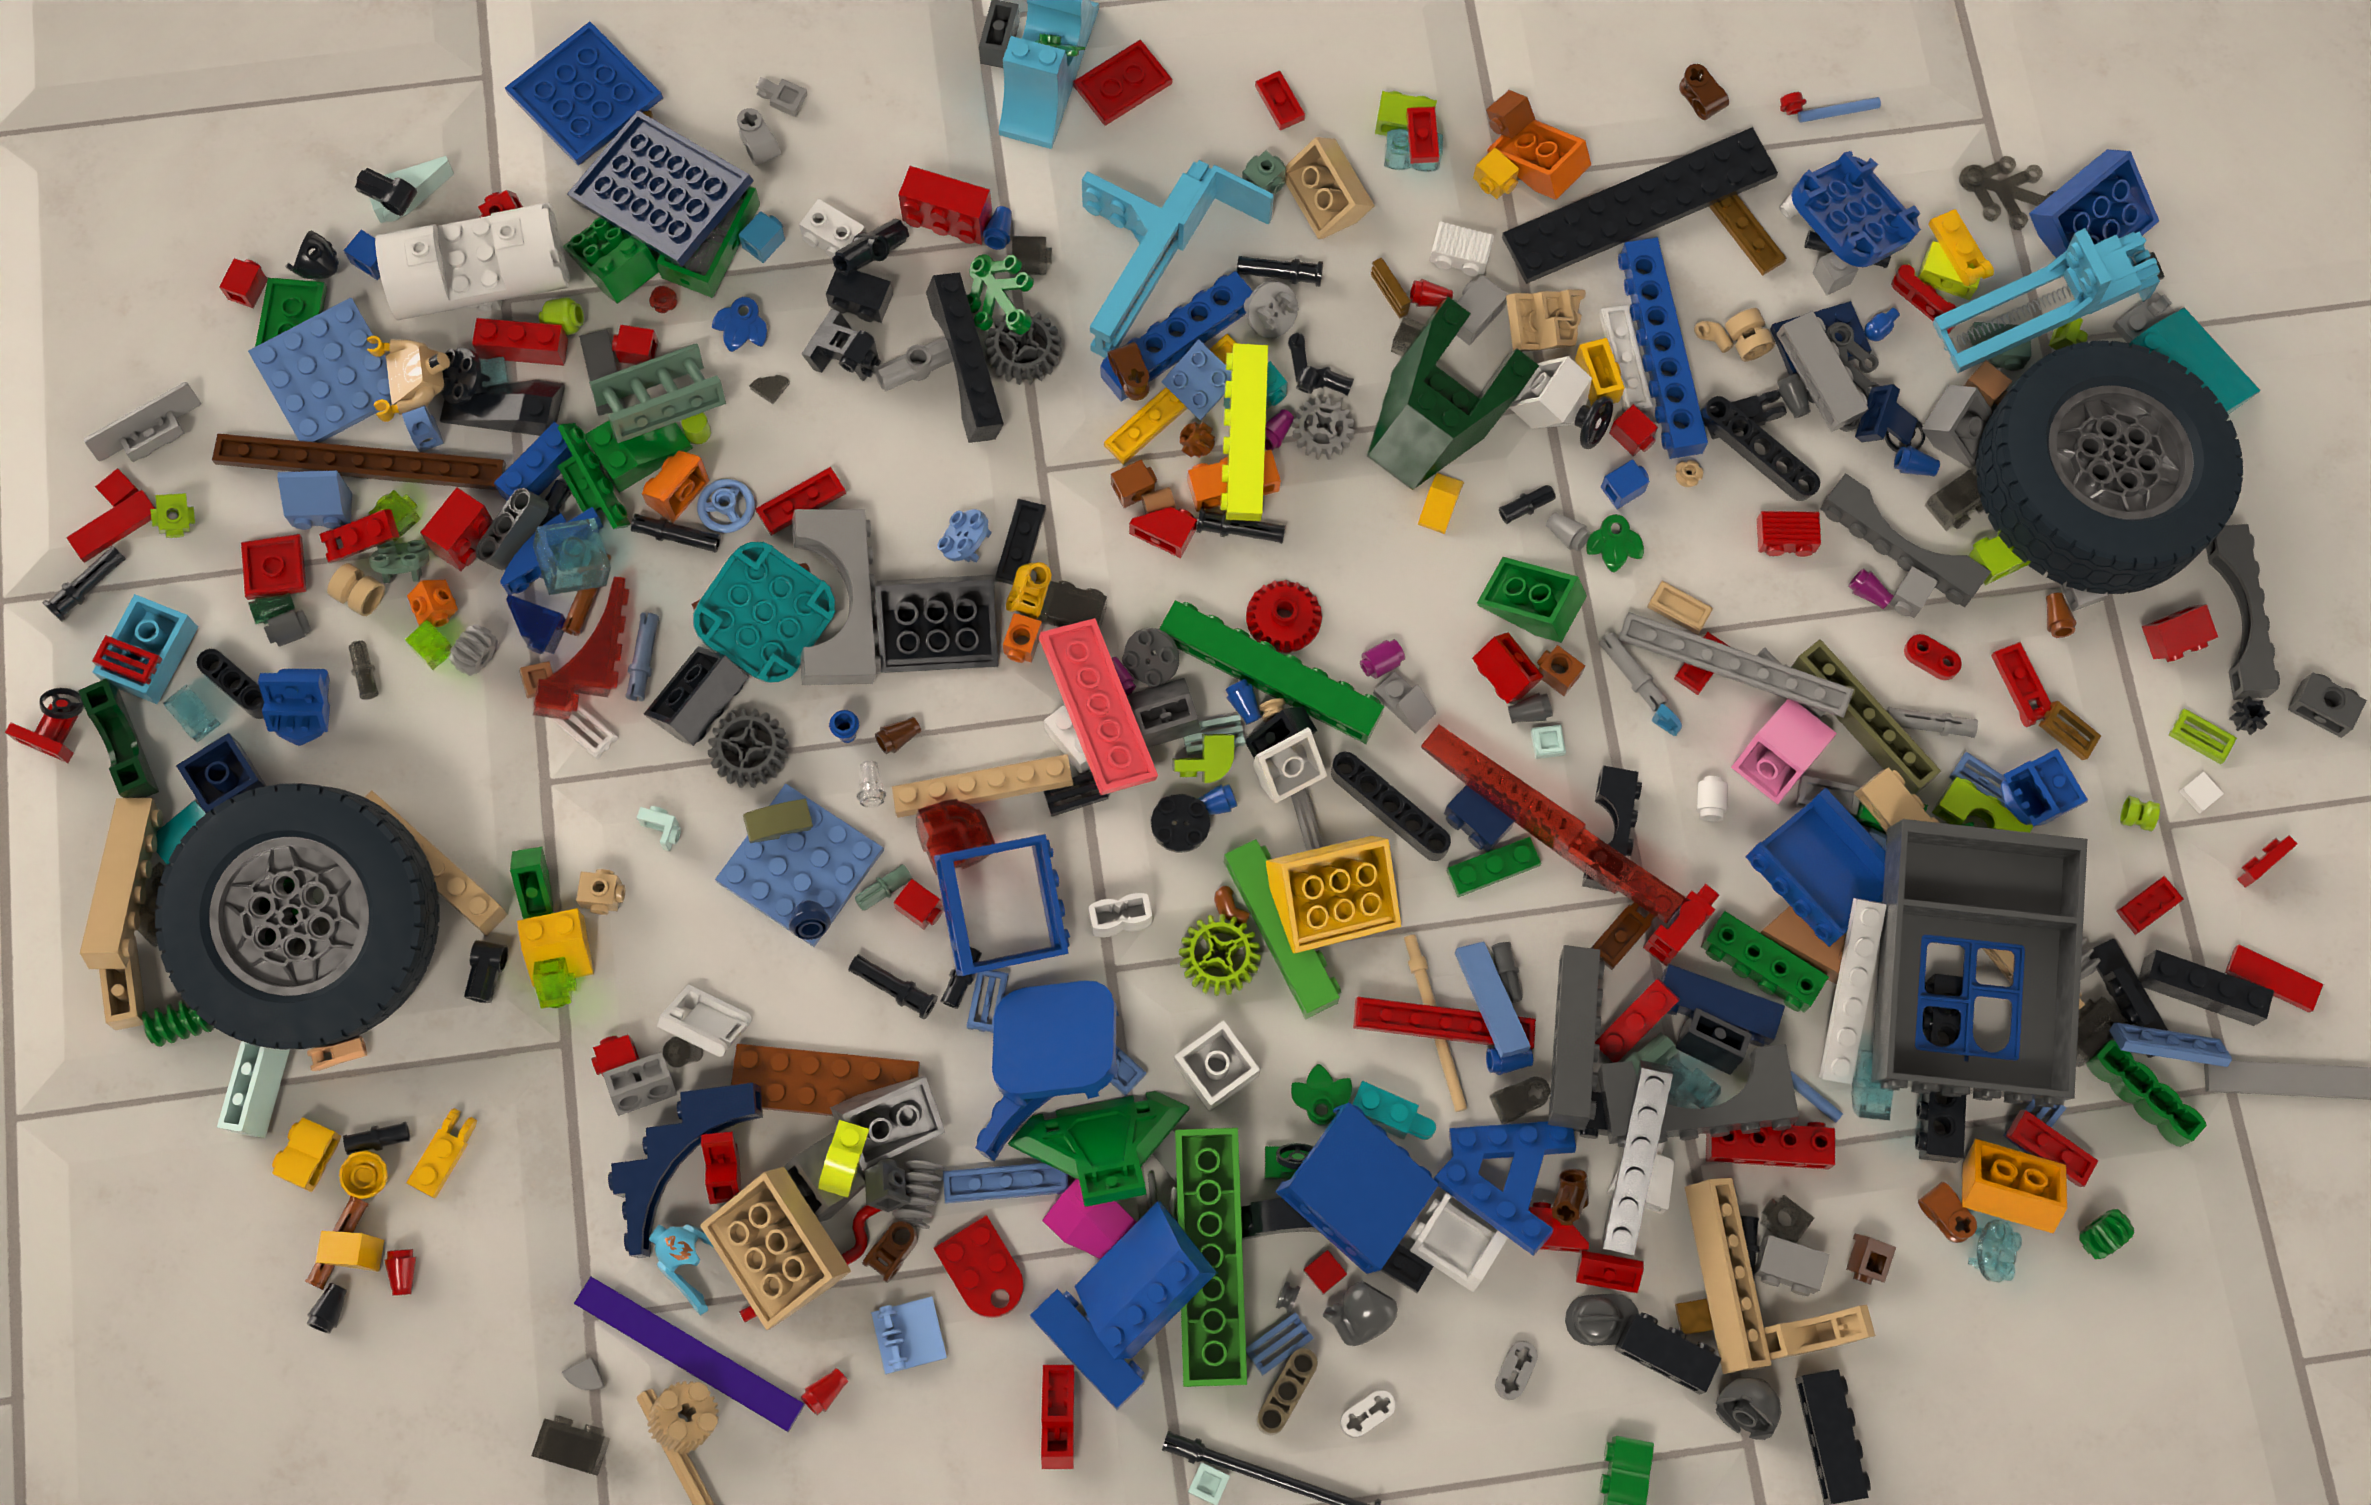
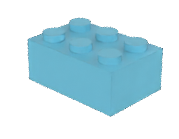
[92,594,198,704]

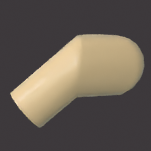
[1694,321,1734,353]

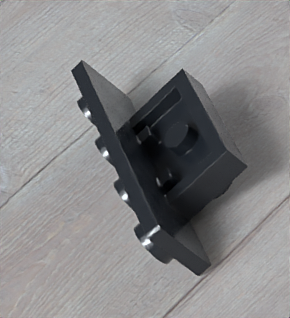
[2089,939,2169,1058]

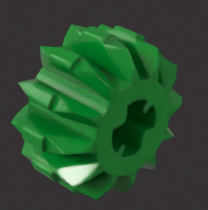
[2079,1209,2134,1259]

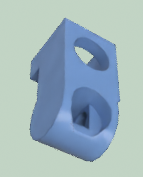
[402,405,444,452]

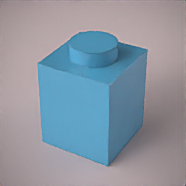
[739,211,785,263]

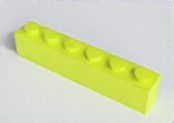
[1220,343,1268,521]

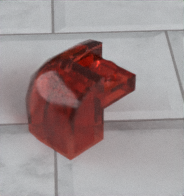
[916,799,996,875]

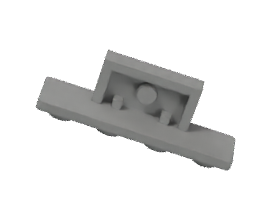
[84,382,201,462]

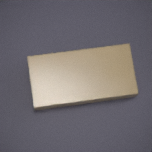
[1647,581,1713,635]

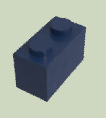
[1444,781,1515,852]

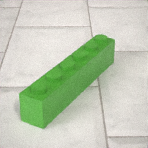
[1223,839,1341,1020]

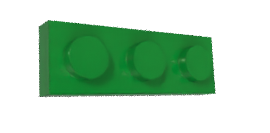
[1446,836,1542,897]

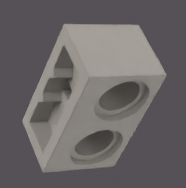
[603,1052,677,1116]

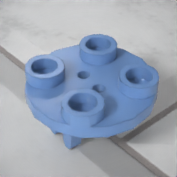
[937,509,992,563]

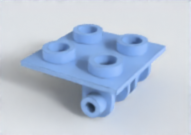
[871,1296,947,1374]

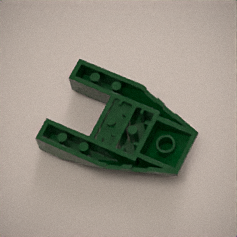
[1367,297,1539,490]

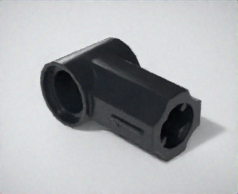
[355,168,417,216]
[464,940,508,1004]

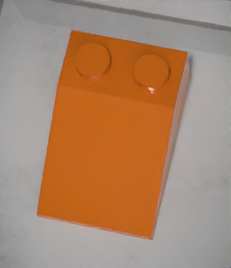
[1487,120,1591,200]

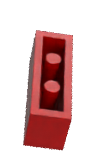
[472,318,568,366]

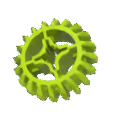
[1179,914,1261,996]

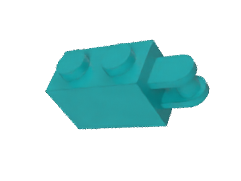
[1352,1081,1436,1140]

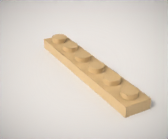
[892,754,1073,818]

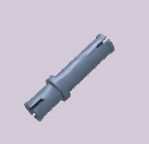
[625,613,659,701]

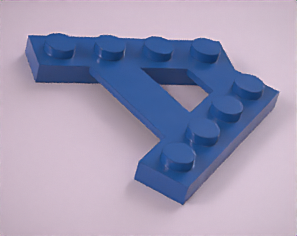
[1434,1121,1576,1256]

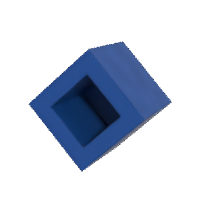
[1600,459,1650,510]

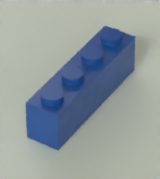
[1030,1289,1145,1410]

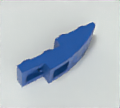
[500,507,603,596]

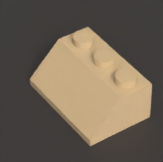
[1285,137,1375,239]

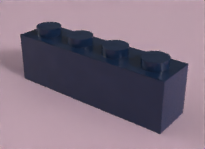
[1661,964,1785,1047]

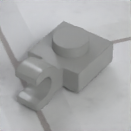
[756,77,807,117]

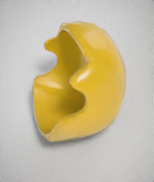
[339,1150,388,1199]

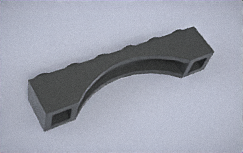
[1820,473,1991,608]
[2206,524,2280,700]

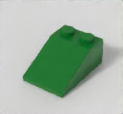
[585,420,693,493]
[1477,557,1587,643]

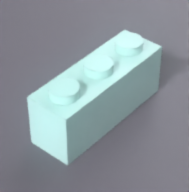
[217,1041,290,1138]

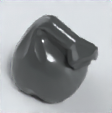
[1323,1281,1398,1346]

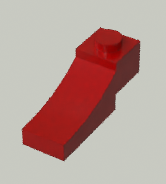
[1041,1365,1075,1469]

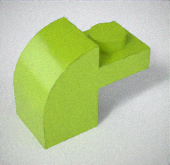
[1172,734,1234,783]

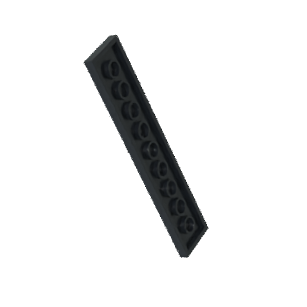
[1502,127,1778,284]

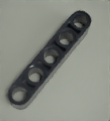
[1700,396,1820,501]
[1331,752,1451,861]

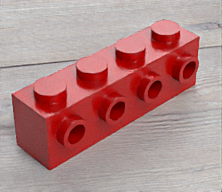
[1706,1122,1835,1170]

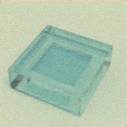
[480,357,509,388]

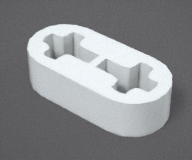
[1340,1390,1396,1438]

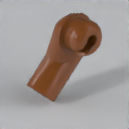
[1214,886,1250,925]

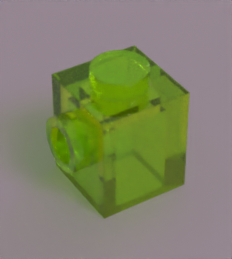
[368,490,420,542]
[405,620,452,670]
[533,957,577,1009]

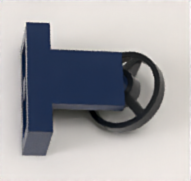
[1855,384,1926,452]

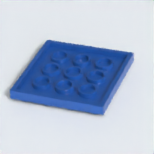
[505,21,663,166]

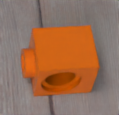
[1003,613,1043,663]

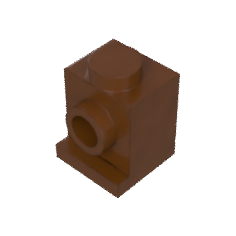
[1846,1233,1896,1285]

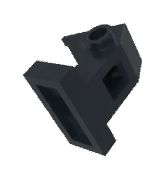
[802,309,881,381]

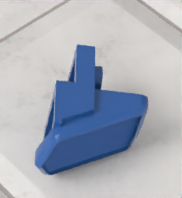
[258,669,330,746]
[2001,749,2088,827]

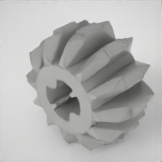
[449,624,498,676]

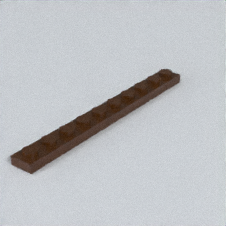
[212,433,506,491]

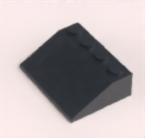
[875,575,998,673]

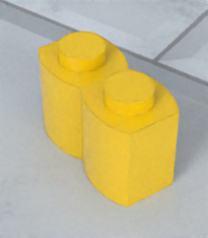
[272,1117,341,1192]

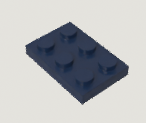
[1770,301,1872,376]

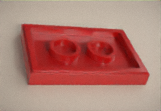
[1073,39,1172,126]

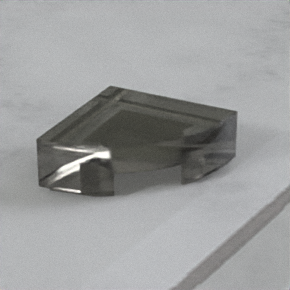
[749,375,790,404]

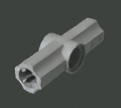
[874,337,953,392]

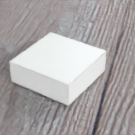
[2179,772,2224,814]

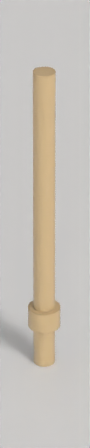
[1404,934,1467,1112]

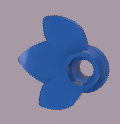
[712,297,767,352]

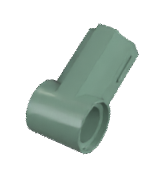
[1624,1032,1679,1075]

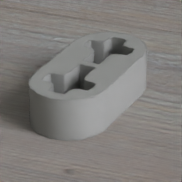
[1495,1341,1538,1400]

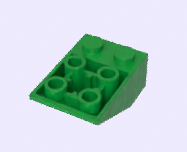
[563,217,659,304]

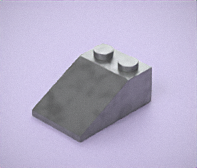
[830,1075,945,1171]

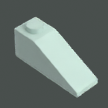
[369,156,454,223]

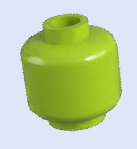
[539,297,584,335]

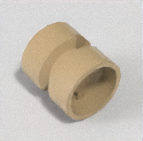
[1725,308,1776,362]
[327,563,385,616]

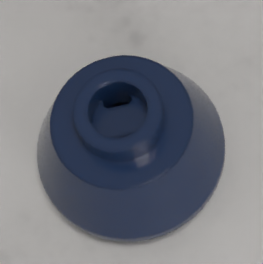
[789,900,831,940]

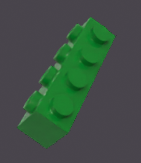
[1701,911,1829,1013]

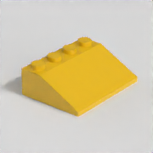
[1266,836,1401,953]

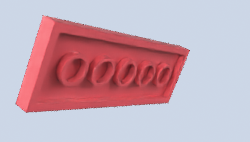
[1039,618,1158,795]

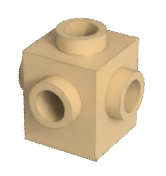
[576,869,625,915]

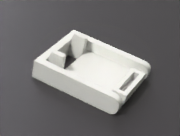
[657,984,752,1057]

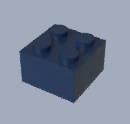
[176,733,266,813]

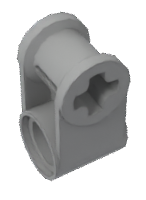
[737,108,781,166]

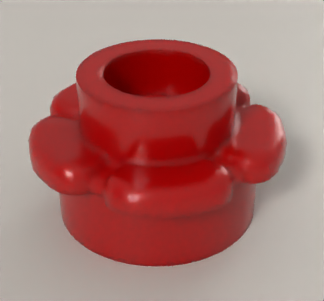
[1780,92,1807,115]

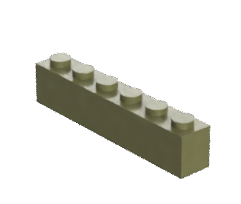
[1791,639,1941,794]

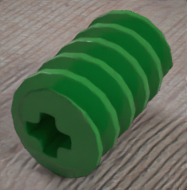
[142,1000,214,1047]

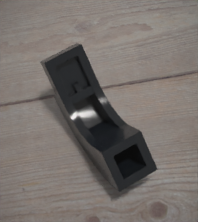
[1241,1198,1320,1240]

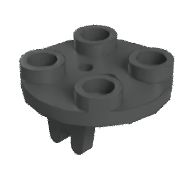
[1122,628,1179,687]

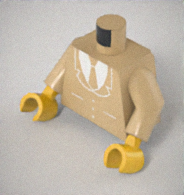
[367,336,450,422]

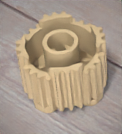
[647,1381,719,1455]

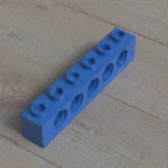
[1100,271,1253,402]

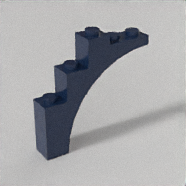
[608,1083,763,1258]

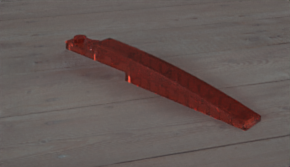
[1421,724,1685,924]

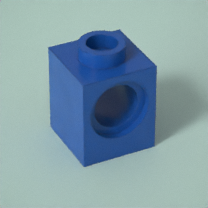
[343,229,380,280]

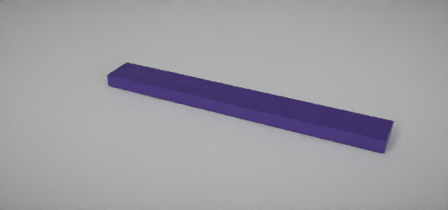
[574,1276,805,1432]

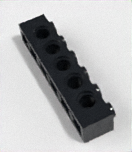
[1915,974,1966,1163]

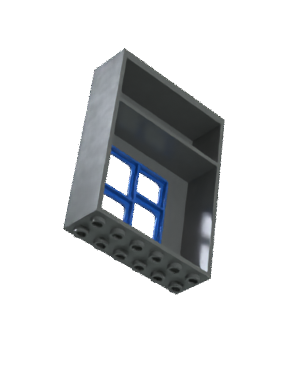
[1871,819,2088,1107]

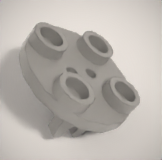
[1244,280,1299,338]

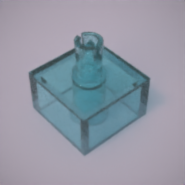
[533,518,611,595]

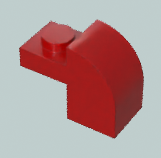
[701,1131,741,1204]

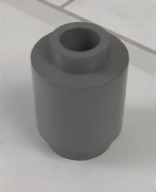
[264,610,312,647]

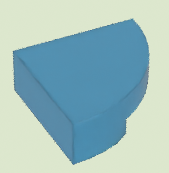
[1652,704,1682,736]

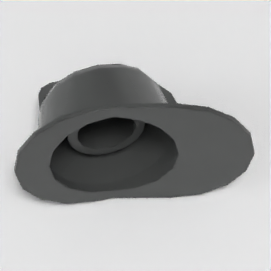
[1565,1294,1639,1346]

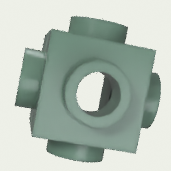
[1242,150,1286,194]

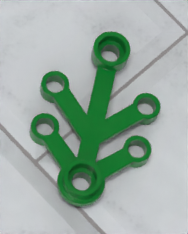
[967,254,1034,335]

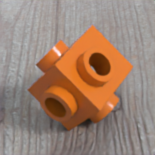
[407,579,458,627]

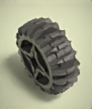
[985,309,1062,385]
[708,708,789,788]

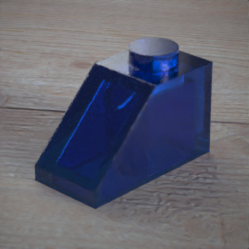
[506,594,566,654]

